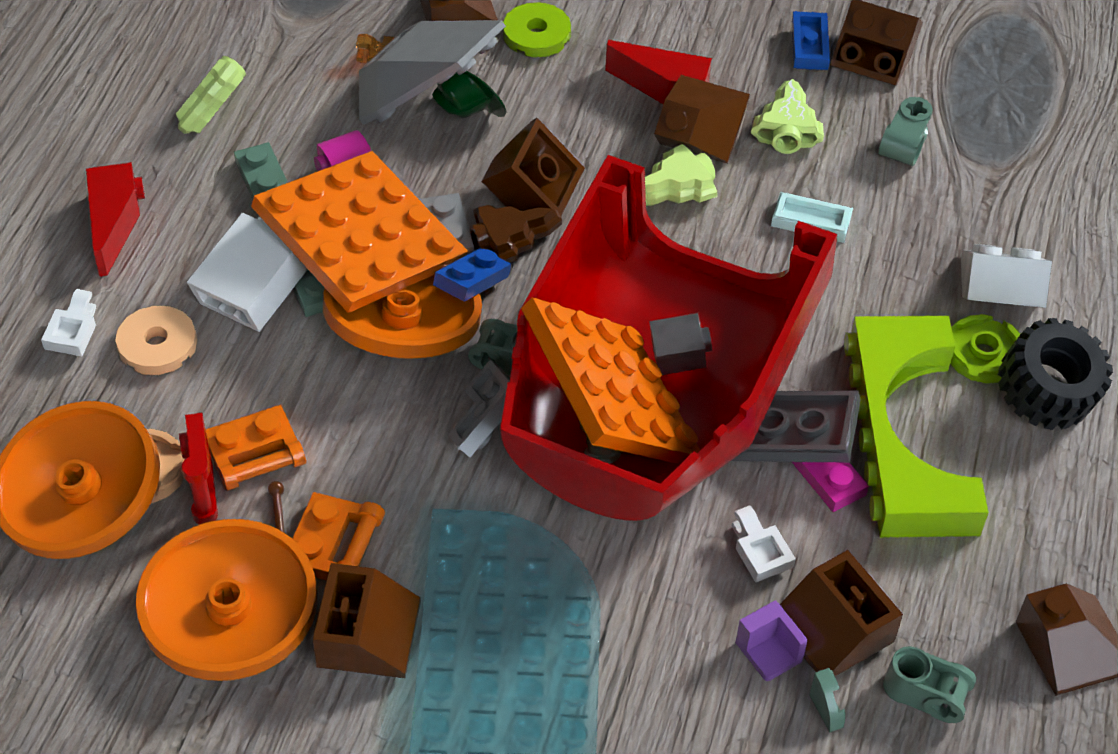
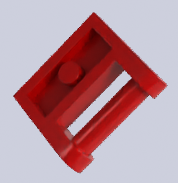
[179,413,218,525]

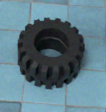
[998,318,1113,430]

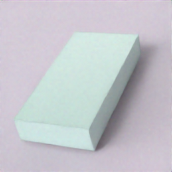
[771,192,853,243]

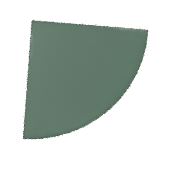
[809,668,845,733]

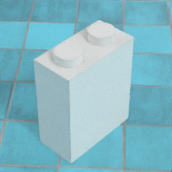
[187,213,308,332]

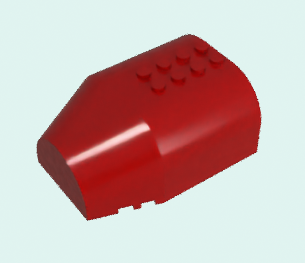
[500,155,837,521]

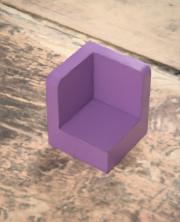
[735,600,807,681]

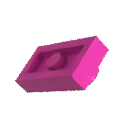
[792,462,869,512]

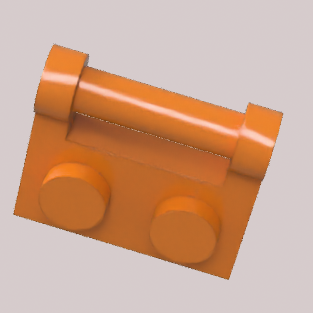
[206,404,306,491]
[292,492,386,580]

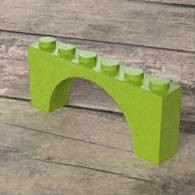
[844,316,989,538]

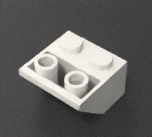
[961,244,1052,308]

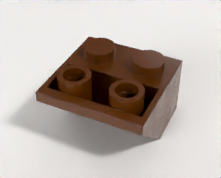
[830,0,923,86]
[780,550,903,676]
[313,563,421,678]

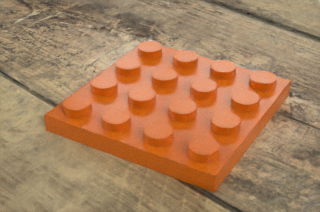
[251,151,468,313]
[521,297,700,464]

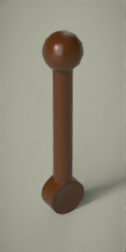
[268,481,284,532]

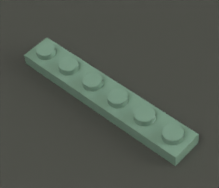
[234,142,324,317]

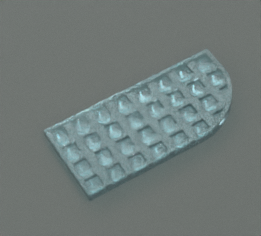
[409,509,601,754]

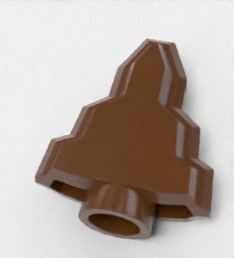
[470,205,562,263]

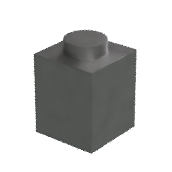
[649,313,712,375]

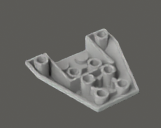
[359,20,506,125]

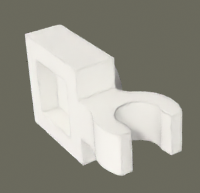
[41,289,96,357]
[732,505,796,583]

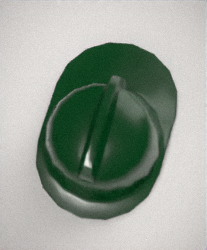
[432,71,507,118]

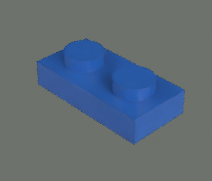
[791,11,830,70]
[433,248,511,302]

